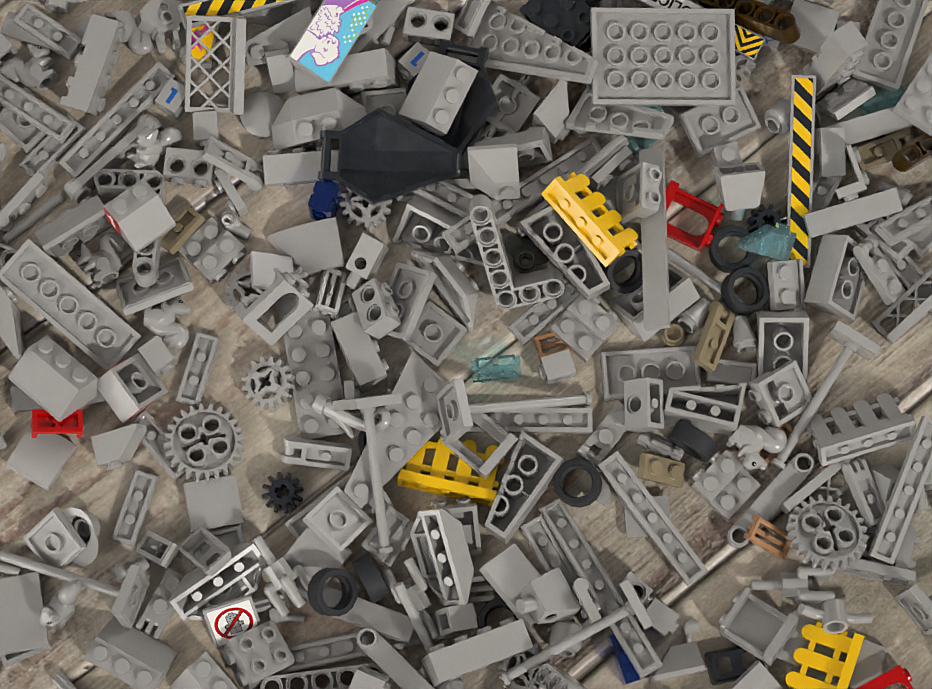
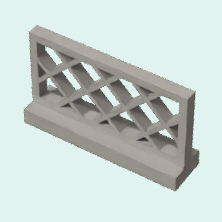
[184,15,246,115]

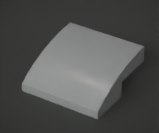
[789,0,840,53]
[6,426,76,491]
[183,475,244,533]
[283,527,352,586]

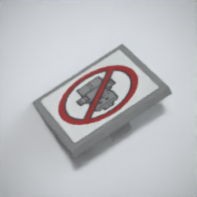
[202,594,261,649]

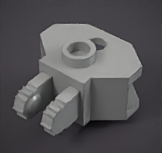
[136,0,183,53]

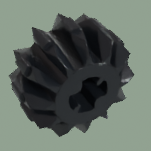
[746,204,787,245]
[262,472,304,514]

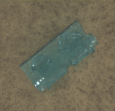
[860,85,907,115]
[471,354,522,383]

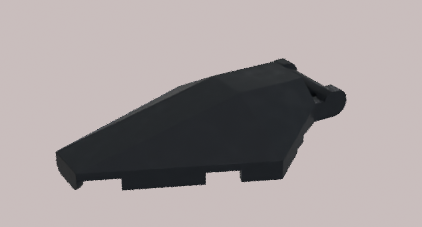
[405,40,498,155]
[318,108,462,205]

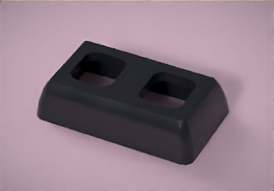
[704,645,765,686]

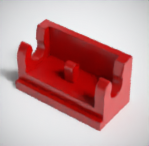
[31,409,83,438]

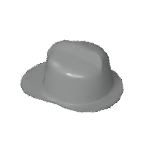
[63,507,100,566]

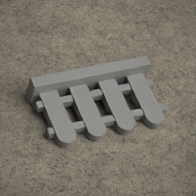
[805,393,916,466]
[812,513,919,587]

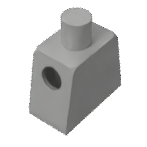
[714,162,765,221]
[345,233,389,290]
[516,567,581,624]

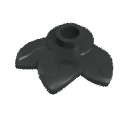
[506,234,549,273]

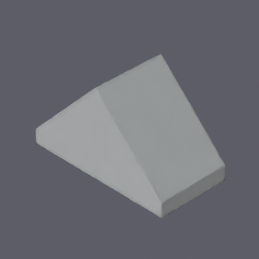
[135,530,180,570]

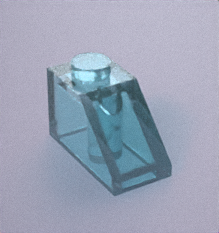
[736,222,797,262]

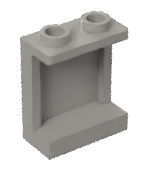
[718,587,799,666]

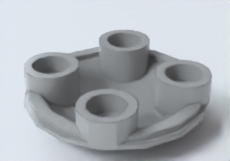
[240,92,285,139]

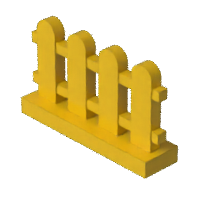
[541,172,638,267]
[397,435,505,507]
[785,621,865,689]

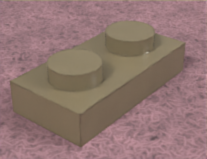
[161,204,205,255]
[637,453,686,488]

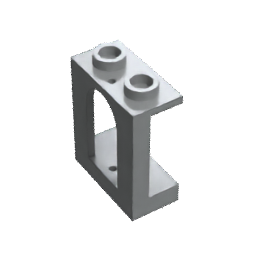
[234,267,314,345]
[440,401,518,480]

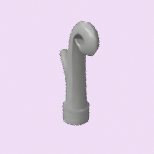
[312,393,391,438]

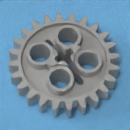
[164,403,245,482]
[786,495,868,572]

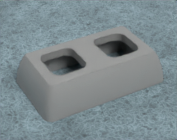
[178,527,232,576]

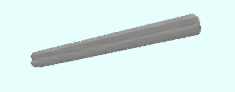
[514,135,629,236]

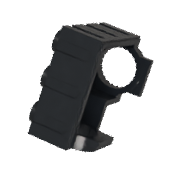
[519,0,600,53]

